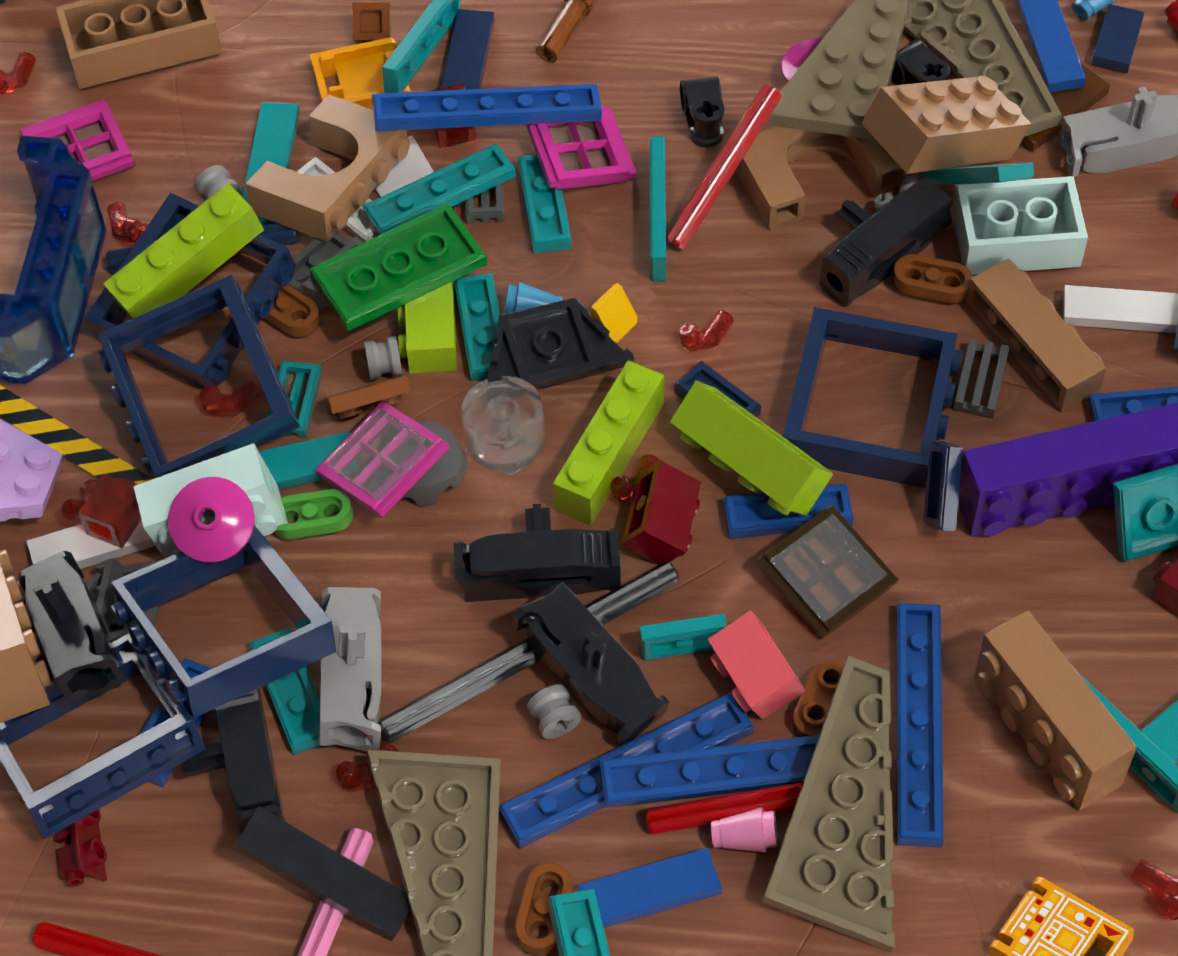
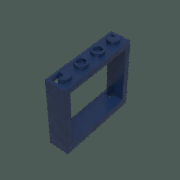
[85,192,296,393]
[98,274,300,479]
[783,307,962,488]
[110,525,336,719]
[0,633,206,839]

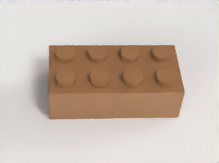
[55,0,222,89]
[861,76,1032,174]
[0,549,53,723]
[975,610,1137,811]

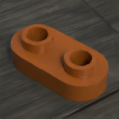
[893,254,972,303]
[250,283,320,337]
[793,662,843,737]
[516,863,573,955]

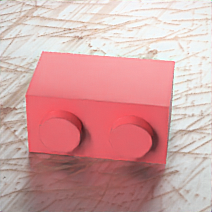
[708,610,806,720]

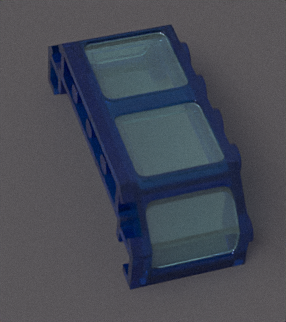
[0,135,107,384]

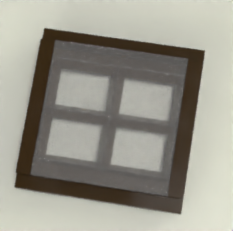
[755,505,899,639]

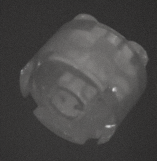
[462,376,546,475]

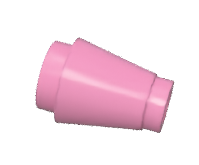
[711,807,778,853]

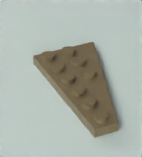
[765,0,911,141]
[904,0,1062,136]
[761,656,895,952]
[367,750,501,956]

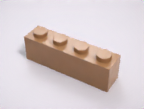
[966,258,1106,412]

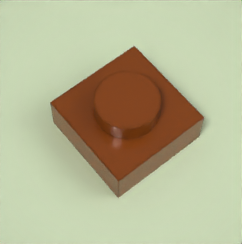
[352,2,391,40]

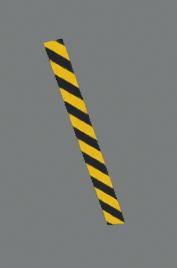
[0,385,152,502]

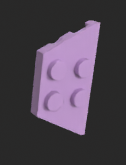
[0,419,63,522]

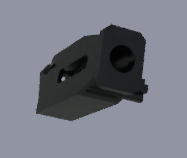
[819,176,953,307]
[454,504,621,602]
[17,551,125,705]
[512,583,669,746]
[181,688,285,833]

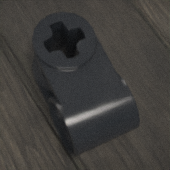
[891,40,950,85]
[679,76,725,147]

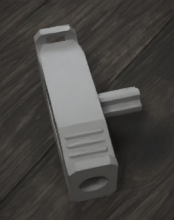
[1058,87,1178,177]
[319,587,381,751]

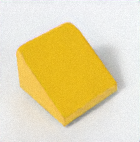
[591,283,638,343]

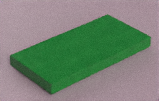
[309,204,487,332]

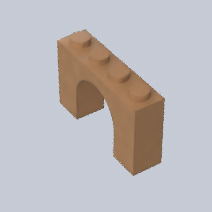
[245,94,410,242]
[735,126,909,231]

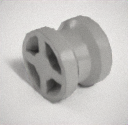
[194,165,243,200]
[364,336,402,380]
[527,684,581,739]

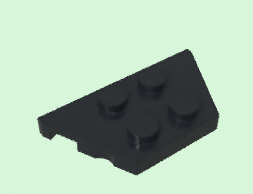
[484,298,634,401]

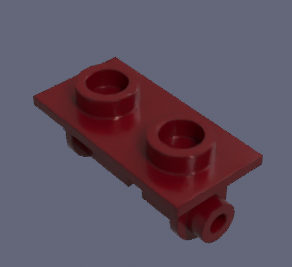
[55,809,107,887]

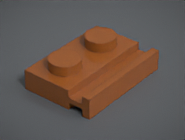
[324,375,412,419]

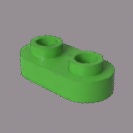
[274,489,354,540]

